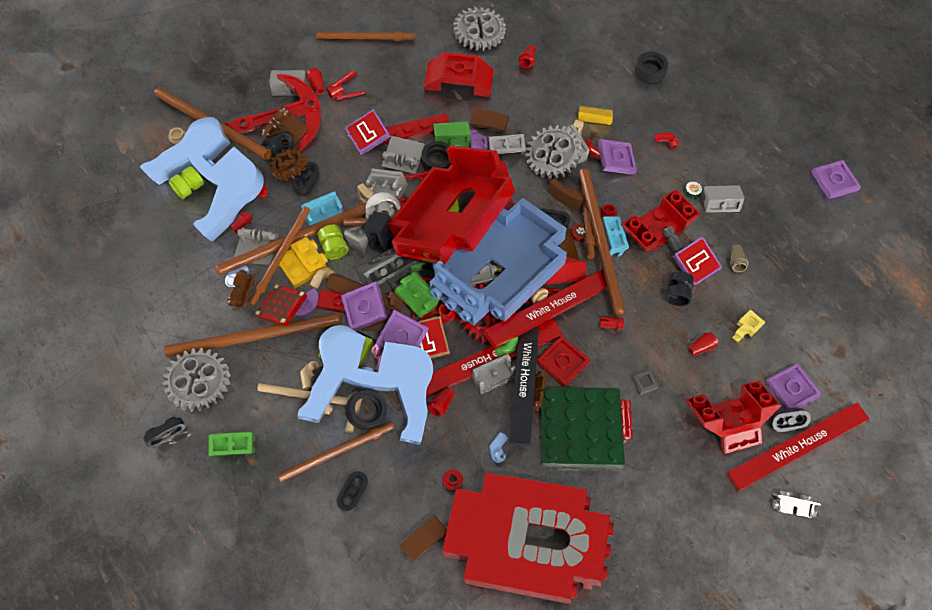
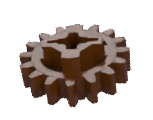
[269,147,308,181]

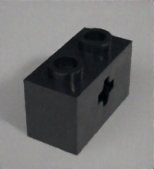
[363,211,394,253]

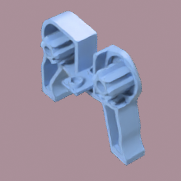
[140,117,264,242]
[298,325,433,445]

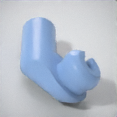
[225,265,249,287]
[489,432,508,463]

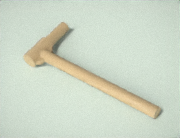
[258,383,362,433]

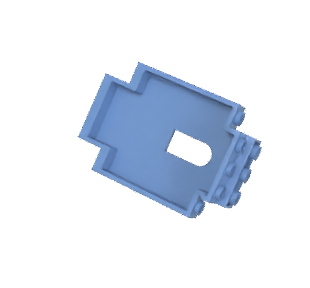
[430,198,567,326]

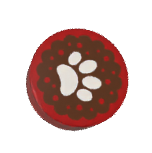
[571,223,586,242]

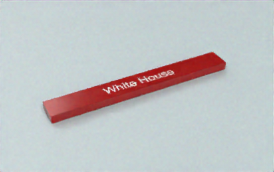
[483,269,608,348]
[426,319,563,398]
[726,402,870,492]

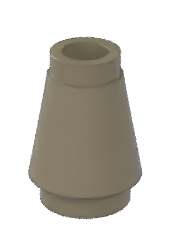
[730,245,749,272]

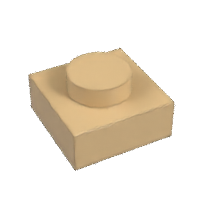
[357,183,374,203]

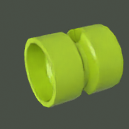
[168,166,204,199]
[317,224,348,260]

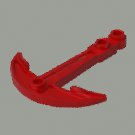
[223,74,322,150]

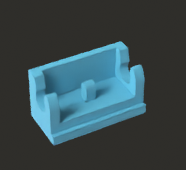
[301,191,343,226]
[602,217,629,257]

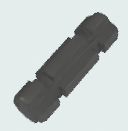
[663,226,683,253]

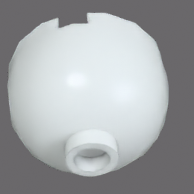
[365,192,401,218]

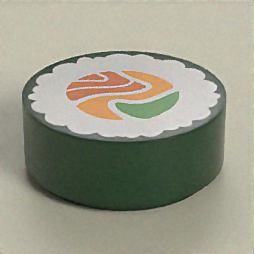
[684,181,703,199]

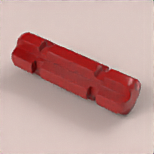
[620,400,633,439]

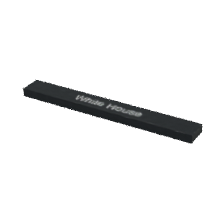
[509,304,539,446]

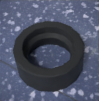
[635,51,668,83]
[422,141,451,171]
[345,389,387,430]

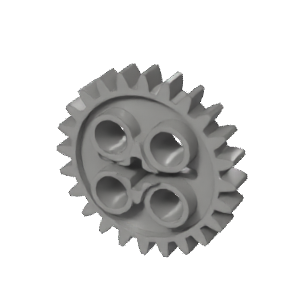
[453,7,506,51]
[525,125,582,179]
[162,348,231,412]

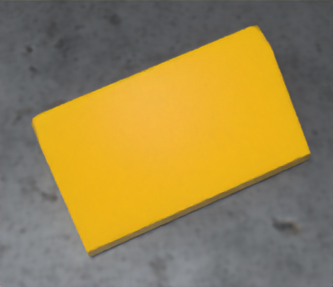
[578,106,613,125]

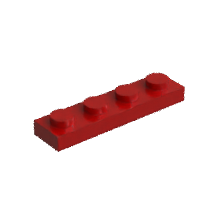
[384,113,450,146]

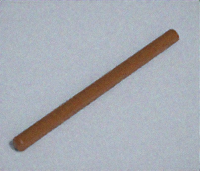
[155,88,271,160]
[579,169,625,315]
[215,202,367,275]
[164,314,342,357]

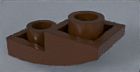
[470,109,510,132]
[548,179,584,211]
[400,515,447,562]

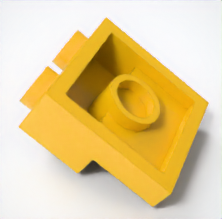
[279,236,328,289]

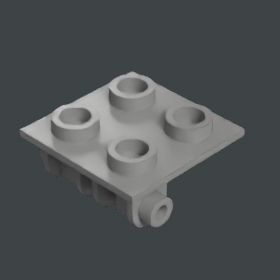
[382,136,425,174]
[234,227,279,266]

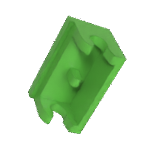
[434,121,470,147]
[395,271,440,318]
[209,432,255,456]

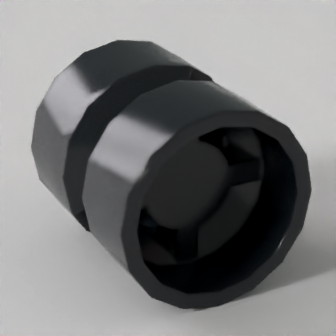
[666,271,694,307]

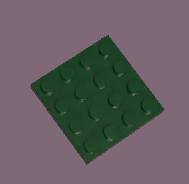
[540,386,625,468]

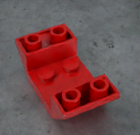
[424,52,494,97]
[621,189,700,252]
[685,380,780,437]

